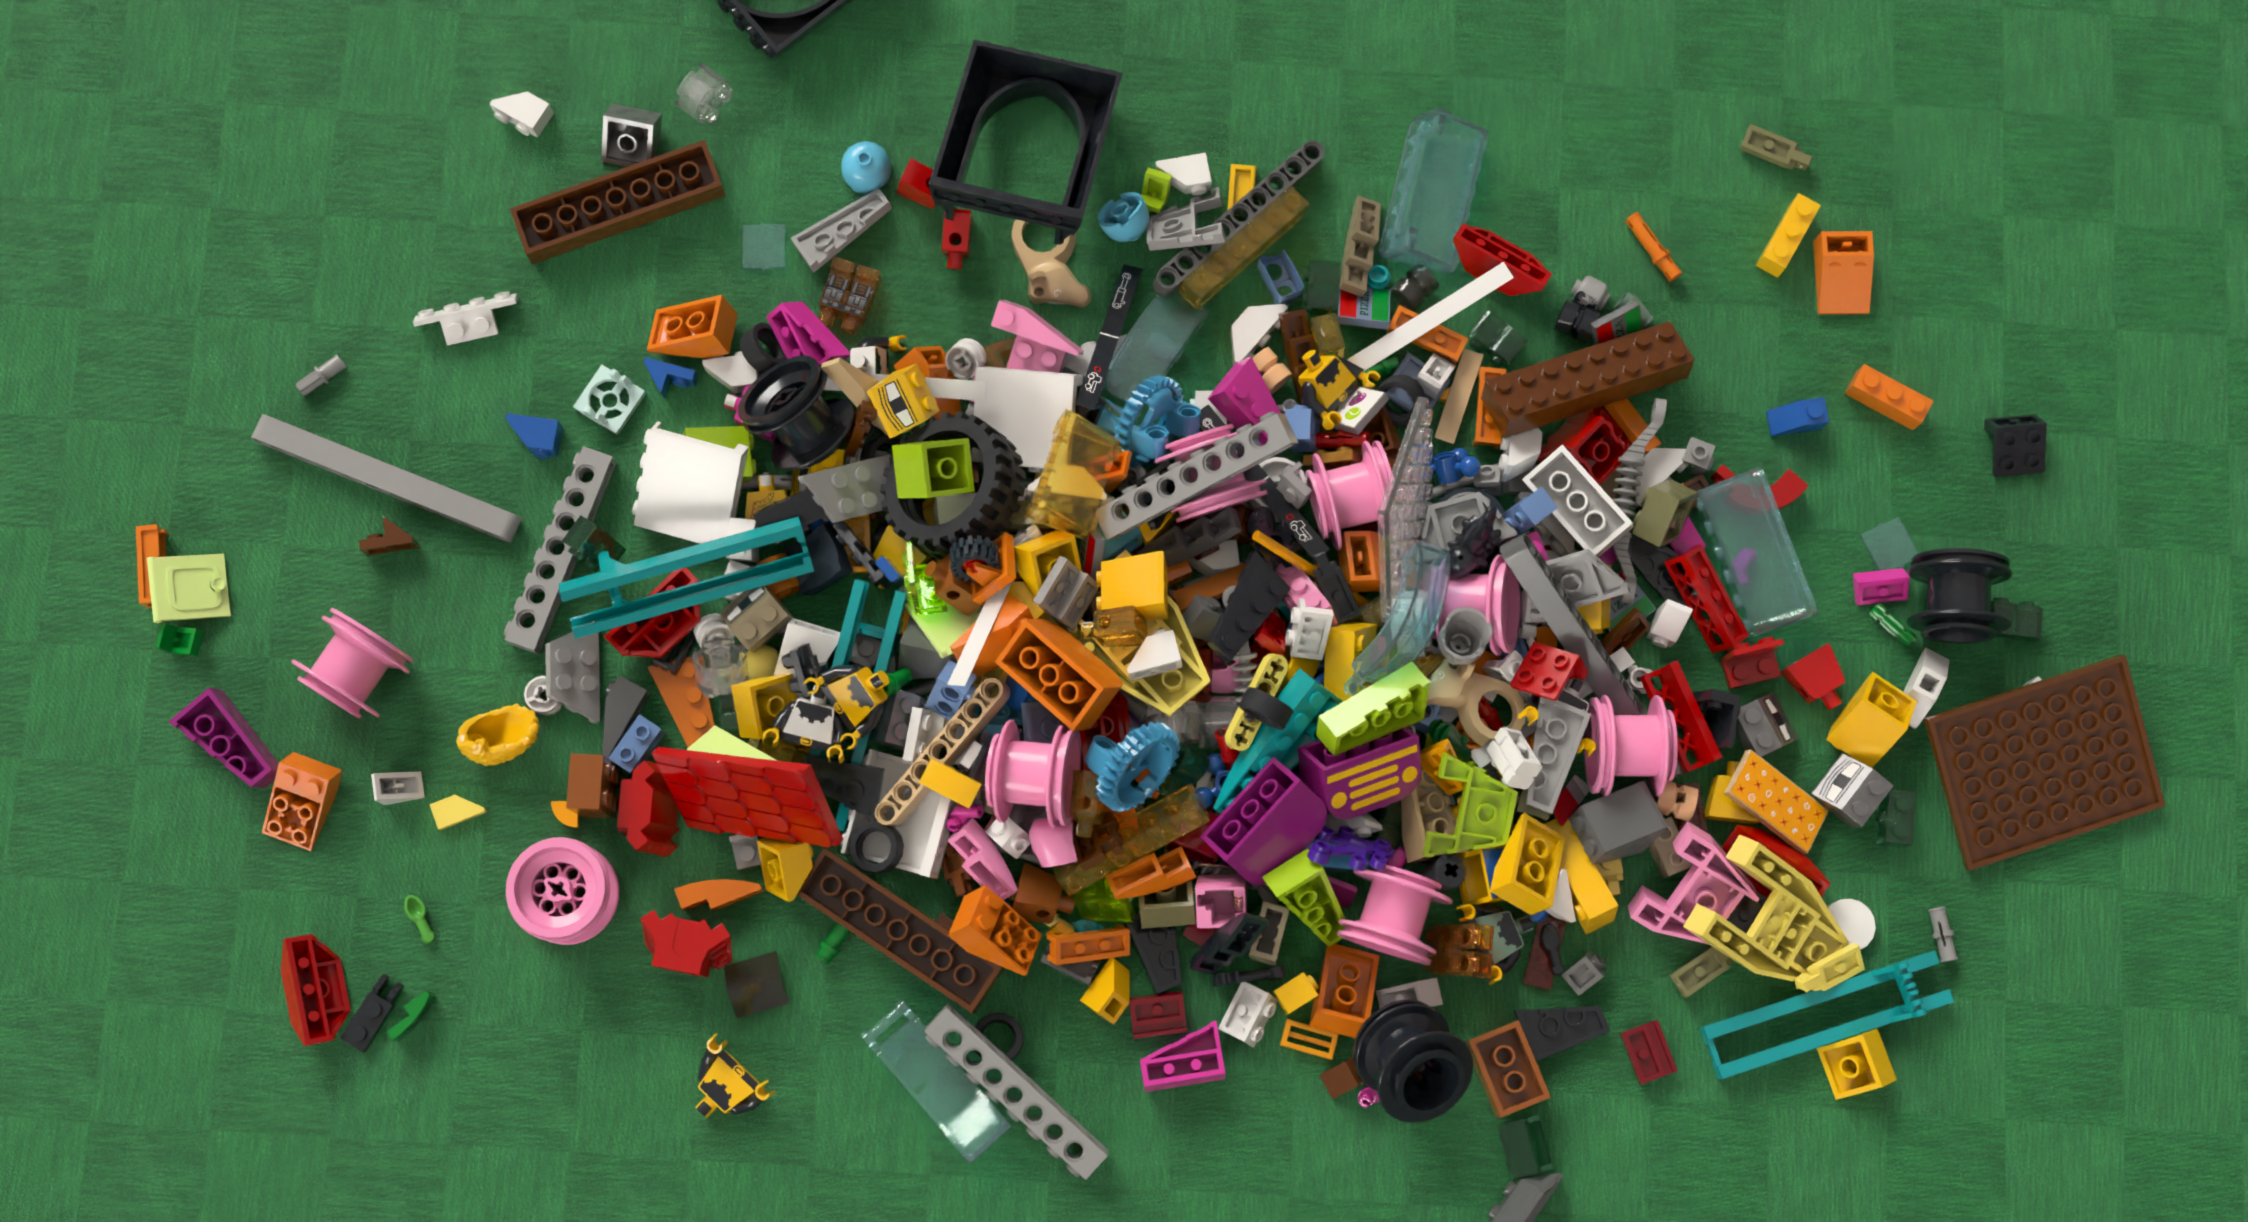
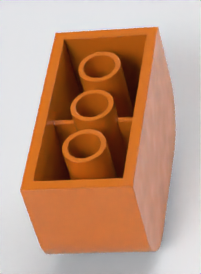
[995,619,1123,731]

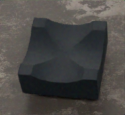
[784,523,853,596]

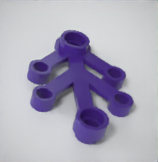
[1307,826,1394,871]

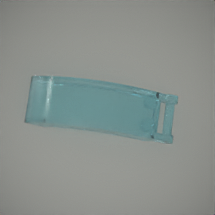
[1099,284,1211,423]
[1344,541,1450,696]
[860,999,1011,1163]

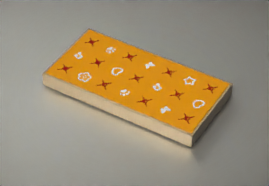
[1724,749,1829,854]

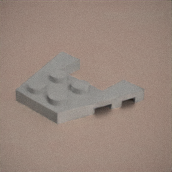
[1147,187,1225,251]

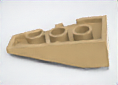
[821,358,910,437]
[1401,768,1468,863]

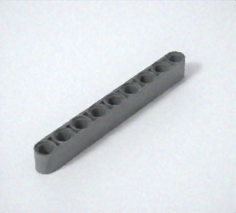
[1153,140,1324,297]
[1500,534,1647,715]

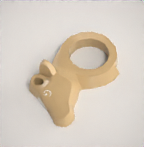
[1012,220,1091,308]
[1426,658,1526,746]

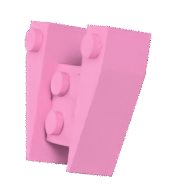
[969,300,1084,402]
[1627,821,1759,944]

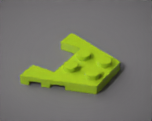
[1422,752,1518,857]

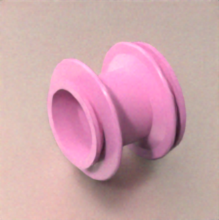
[1155,424,1268,523]
[1305,440,1402,551]
[1427,554,1521,656]
[291,608,415,719]
[1584,695,1678,797]
[985,720,1082,828]
[506,837,619,945]
[1337,865,1453,965]

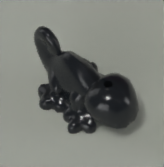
[1445,504,1502,578]
[1246,506,1294,571]

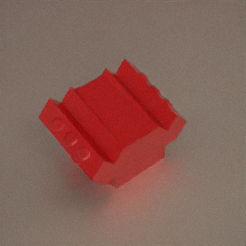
[1537,407,1631,486]
[617,760,680,857]
[641,910,733,978]

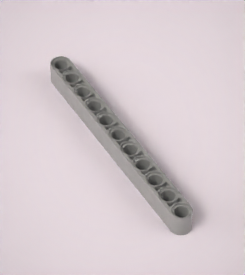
[251,414,522,543]

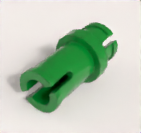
[1360,353,1399,381]
[883,667,913,696]
[815,922,851,964]

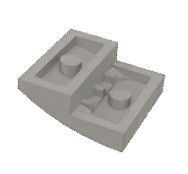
[1033,556,1100,631]

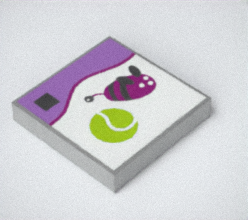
[1318,386,1389,435]

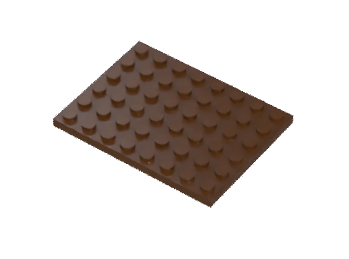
[1924,654,2166,871]

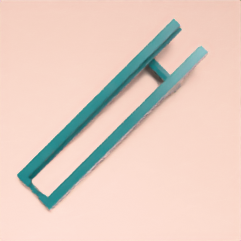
[558,516,814,639]
[809,579,909,831]
[1699,951,1954,1079]

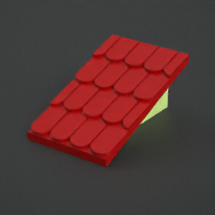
[652,726,843,847]

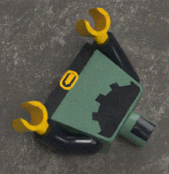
[1456,904,1533,985]

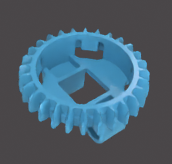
[1114,375,1201,468]
[1085,721,1180,812]

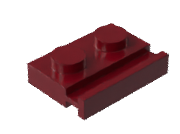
[1129,991,1187,1039]
[1619,1020,1678,1085]

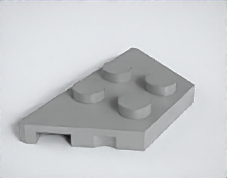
[798,454,891,523]
[1417,492,1518,564]
[1530,549,1630,621]
[545,632,600,723]

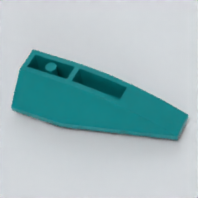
[1213,668,1344,814]

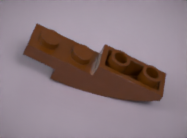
[1363,406,1416,505]

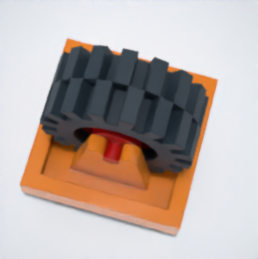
[950,532,1016,604]

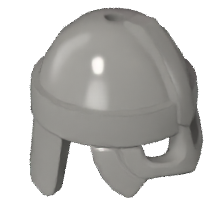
[1438,607,1493,665]

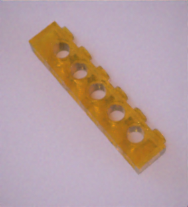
[1179,186,1310,310]
[1053,784,1210,896]

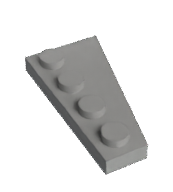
[791,188,892,273]
[1526,697,1591,814]

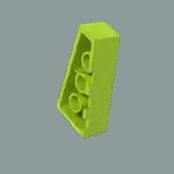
[1316,661,1430,756]
[1262,848,1346,947]

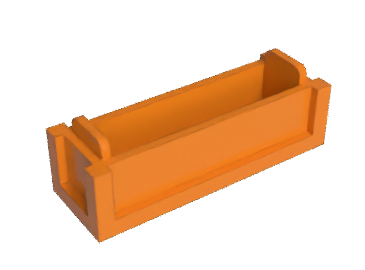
[1386,305,1469,365]
[1472,367,1506,449]
[136,524,169,608]
[1047,924,1130,965]

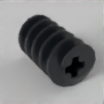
[1423,854,1466,893]

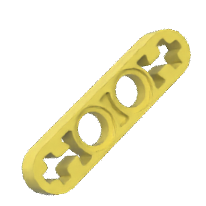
[1225,653,1288,751]

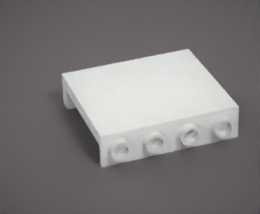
[971,366,1083,472]
[632,421,749,544]
[841,749,965,879]

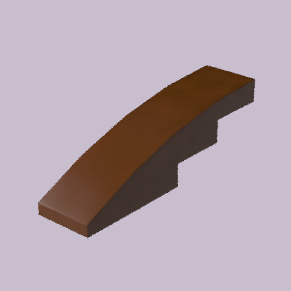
[1278,308,1316,405]

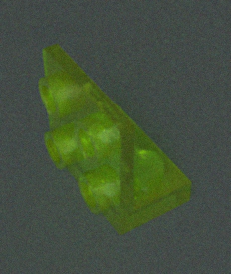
[902,542,948,615]
[1074,859,1137,922]

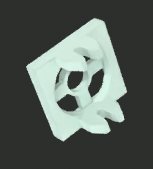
[573,365,646,436]

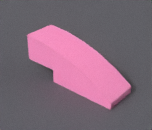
[947,818,1018,900]

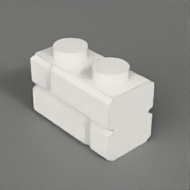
[1486,727,1543,789]

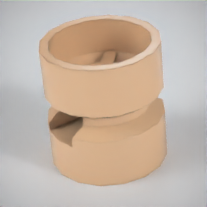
[1252,347,1292,395]
[1653,782,1698,822]

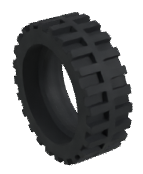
[880,412,1026,560]

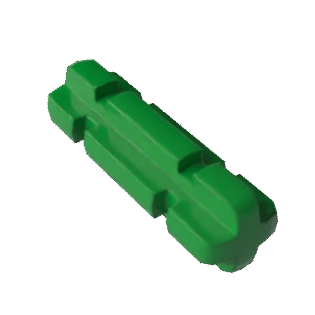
[1869,603,1916,646]

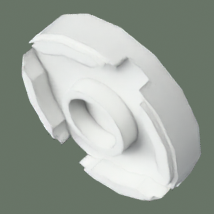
[1828,899,1876,950]

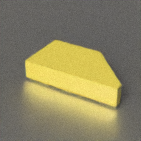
[429,795,487,830]

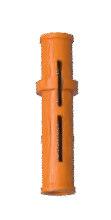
[1625,212,1683,283]

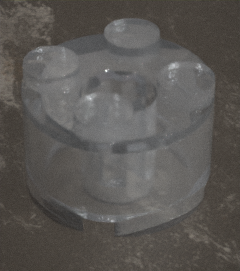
[674,63,734,124]
[692,638,749,698]
[1197,696,1238,749]
[1146,703,1201,745]

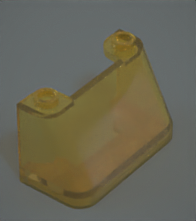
[1024,409,1122,540]

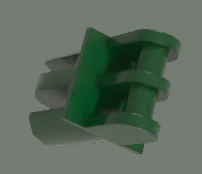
[1428,719,1471,763]

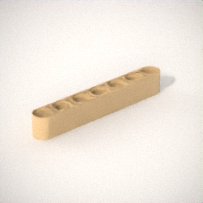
[875,678,1010,827]

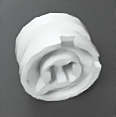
[945,338,986,380]
[694,613,735,655]
[524,676,563,715]

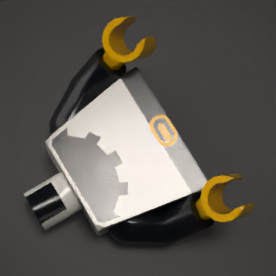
[850,335,907,375]
[1518,678,1596,757]
[762,685,848,763]

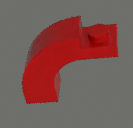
[1710,464,1809,515]

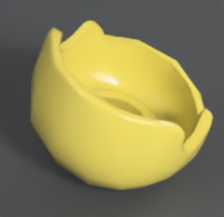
[741,645,780,680]

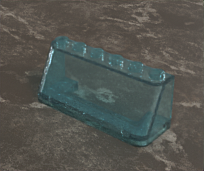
[1379,108,1488,274]
[1695,467,1818,637]

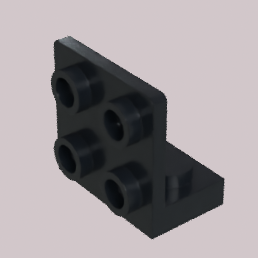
[1984,414,2047,477]
[1692,689,1740,749]

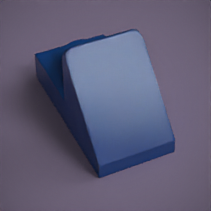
[644,357,699,399]

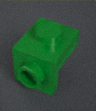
[156,623,204,657]

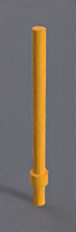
[1252,530,1370,610]

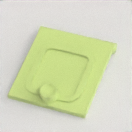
[147,554,231,623]
[905,591,982,659]

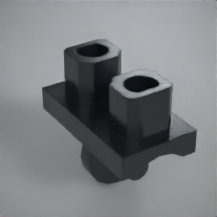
[781,643,828,698]

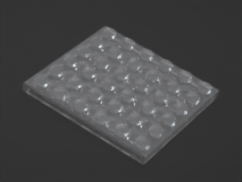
[1378,397,1433,624]

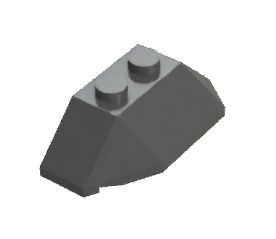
[1487,1173,1564,1222]

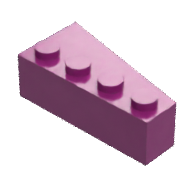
[168,688,279,788]

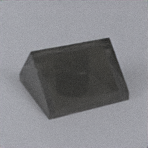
[724,951,790,1018]

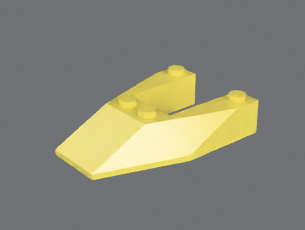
[1045,550,1211,717]
[1683,835,1849,982]

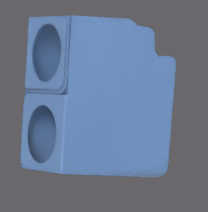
[1257,249,1304,306]

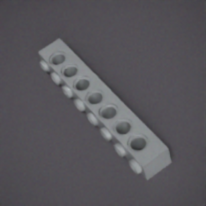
[1093,411,1299,540]
[504,446,617,655]
[924,1003,1108,1180]

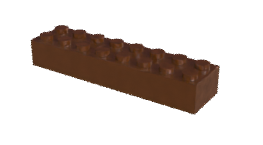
[510,140,726,264]
[1481,321,1694,438]
[797,848,1006,1014]

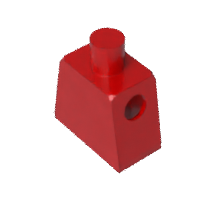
[896,158,936,209]
[942,209,973,270]
[1780,643,1845,710]

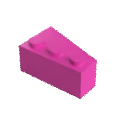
[766,301,850,364]
[1207,357,1281,446]
[1140,1020,1225,1092]

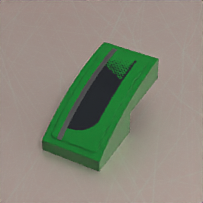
[386,991,436,1041]

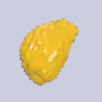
[456,703,540,766]

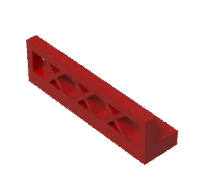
[1664,544,1749,653]
[1639,660,1722,774]

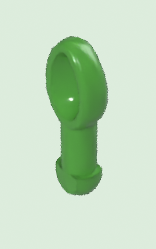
[404,895,435,944]

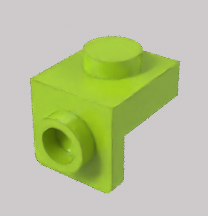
[1141,167,1172,213]

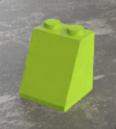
[682,426,756,483]
[892,438,975,498]

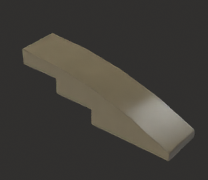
[1339,195,1381,297]

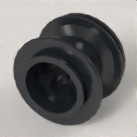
[738,355,856,470]
[1906,548,2013,644]
[1353,999,1474,1123]

